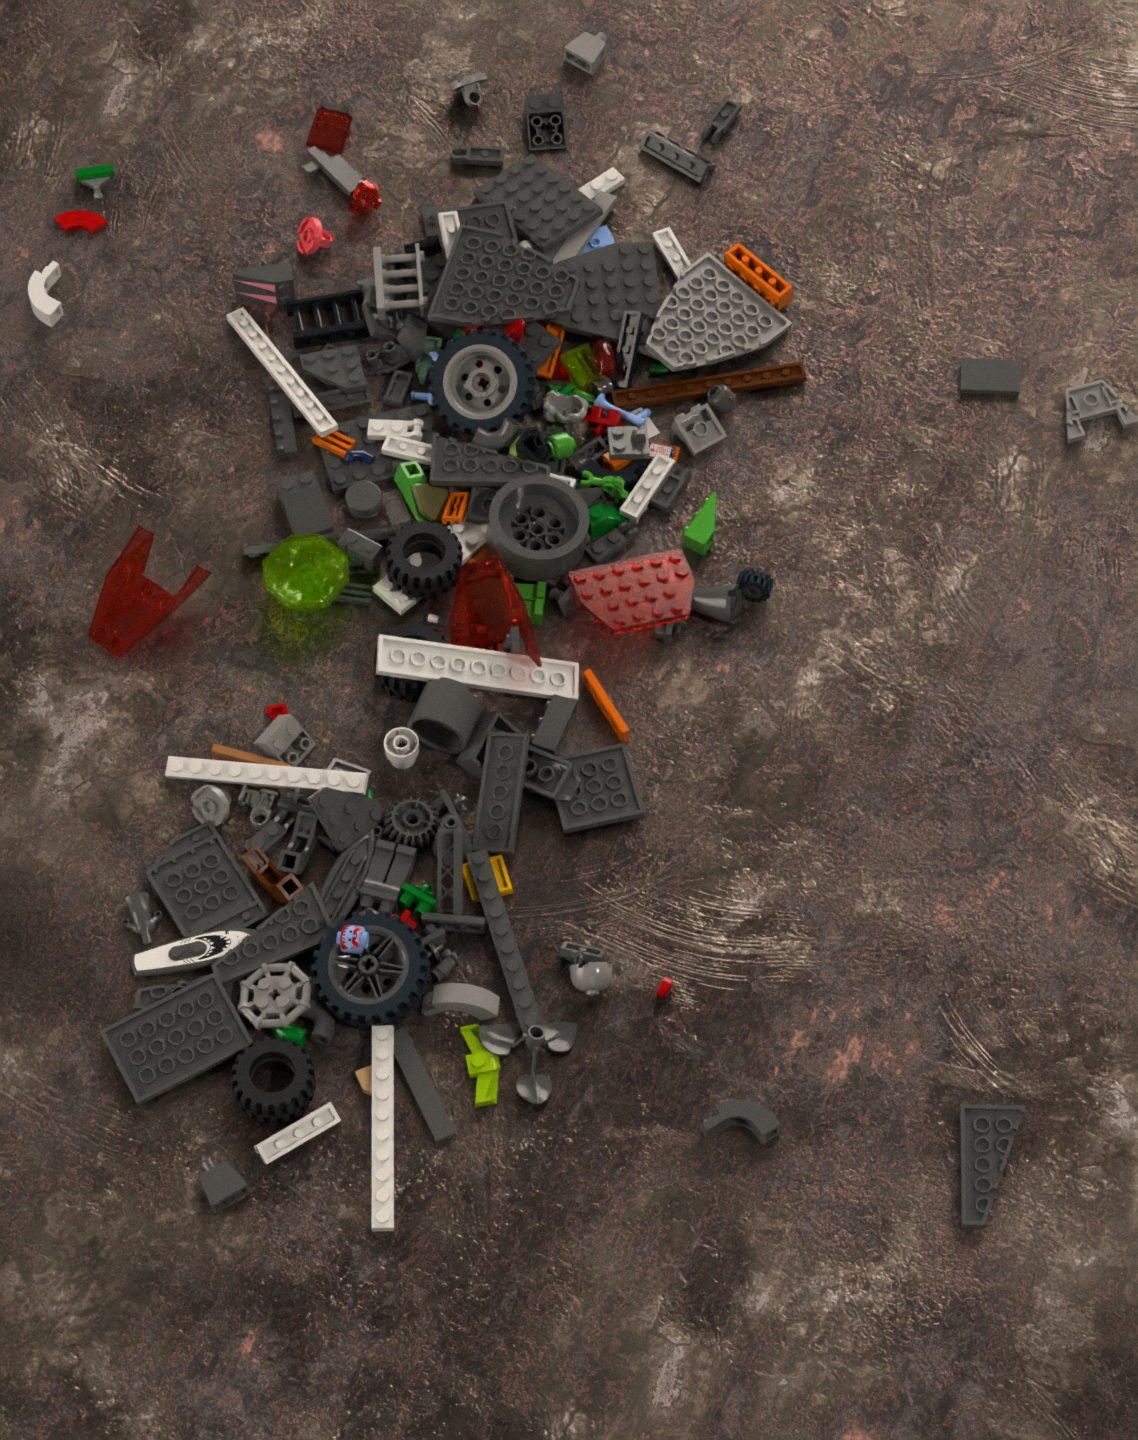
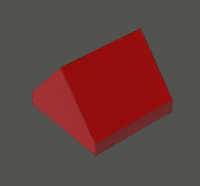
[551,356,572,381]

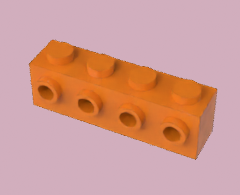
[724,242,793,311]

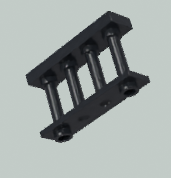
[286,289,371,350]

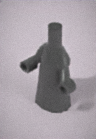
[121,892,163,947]

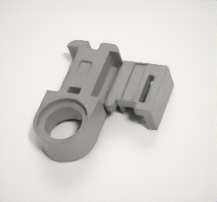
[238,784,279,830]

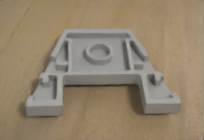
[1065,379,1138,444]

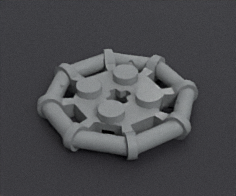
[237,961,314,1030]

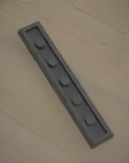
[394,1026,456,1144]

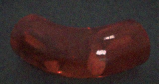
[592,339,617,375]

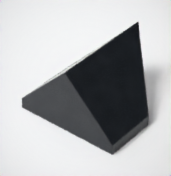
[516,426,553,465]

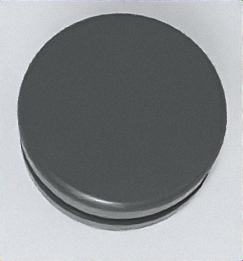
[345,481,382,519]

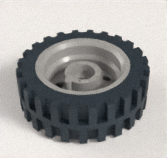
[428,329,538,436]

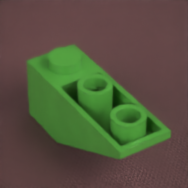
[393,460,430,523]
[682,492,716,556]

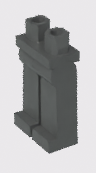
[359,839,417,916]

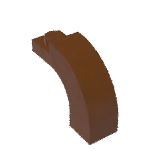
[239,844,305,903]

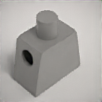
[564,32,607,76]

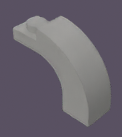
[421,983,500,1021]

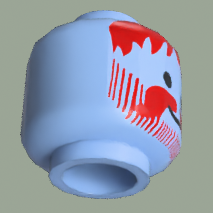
[336,925,369,954]

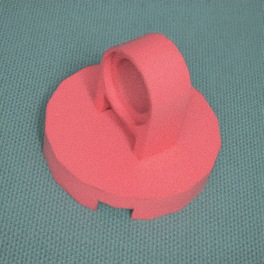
[297,217,334,255]

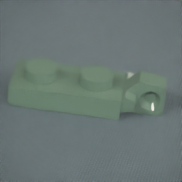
[415,336,443,385]

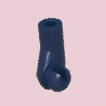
[344,449,375,465]

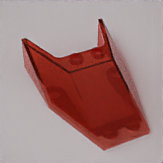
[88,525,212,658]
[448,554,542,689]

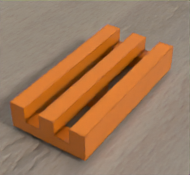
[312,431,356,458]
[441,492,470,524]

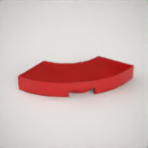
[55,210,108,234]

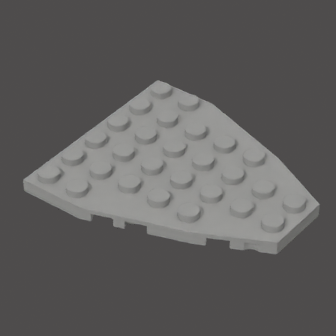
[645,252,792,372]

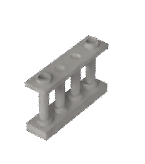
[373,243,428,320]

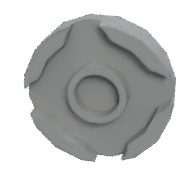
[450,72,487,107]
[191,785,231,827]

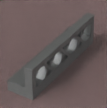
[639,130,717,183]
[437,828,463,915]

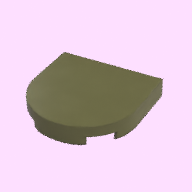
[412,483,453,522]

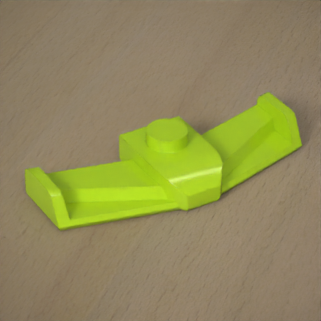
[460,1024,501,1107]

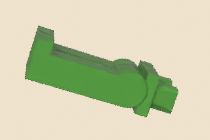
[471,578,546,626]

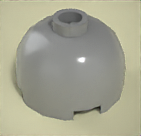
[569,962,613,996]

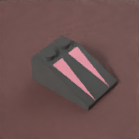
[232,261,296,306]

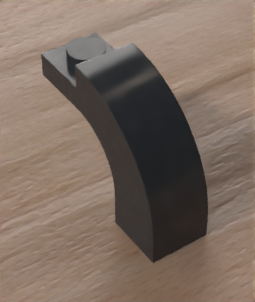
[577,459,647,496]

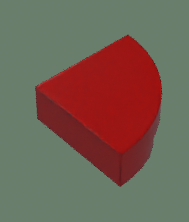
[266,703,288,721]

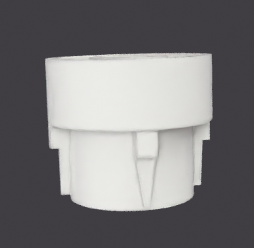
[384,727,419,770]

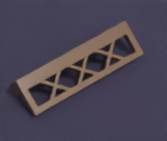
[211,744,292,794]

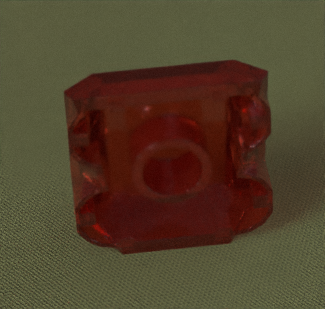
[306,106,353,154]

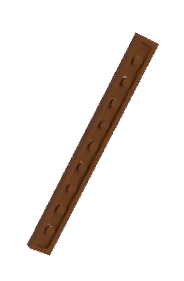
[611,361,807,410]

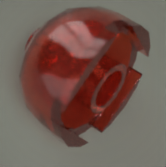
[348,177,383,216]

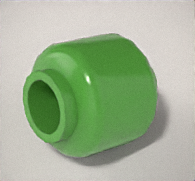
[546,432,575,460]

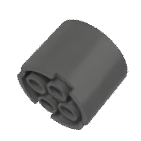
[407,677,483,754]

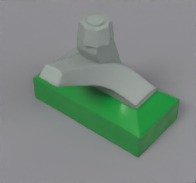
[75,164,114,200]

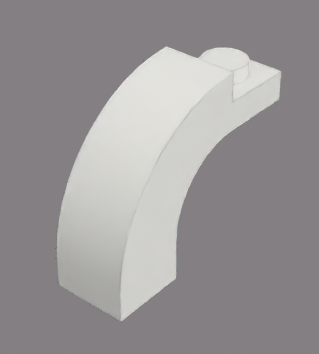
[28,261,63,327]

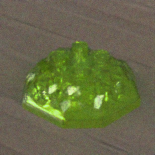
[262,533,350,612]

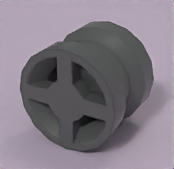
[590,375,614,398]

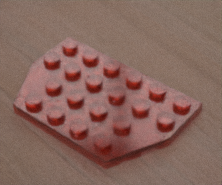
[567,548,695,635]

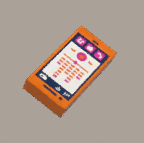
[646,441,680,463]

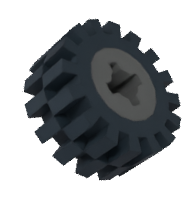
[736,568,774,603]

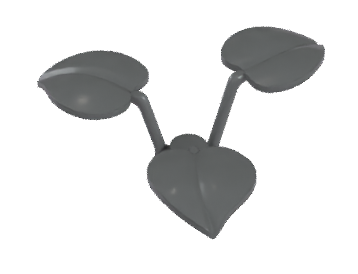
[479,1022,577,1105]

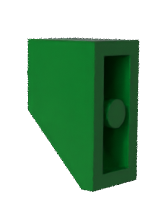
[588,504,626,539]

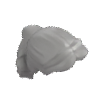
[541,390,588,424]

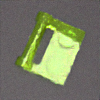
[559,343,608,390]

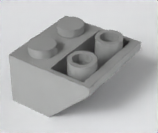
[253,714,316,767]

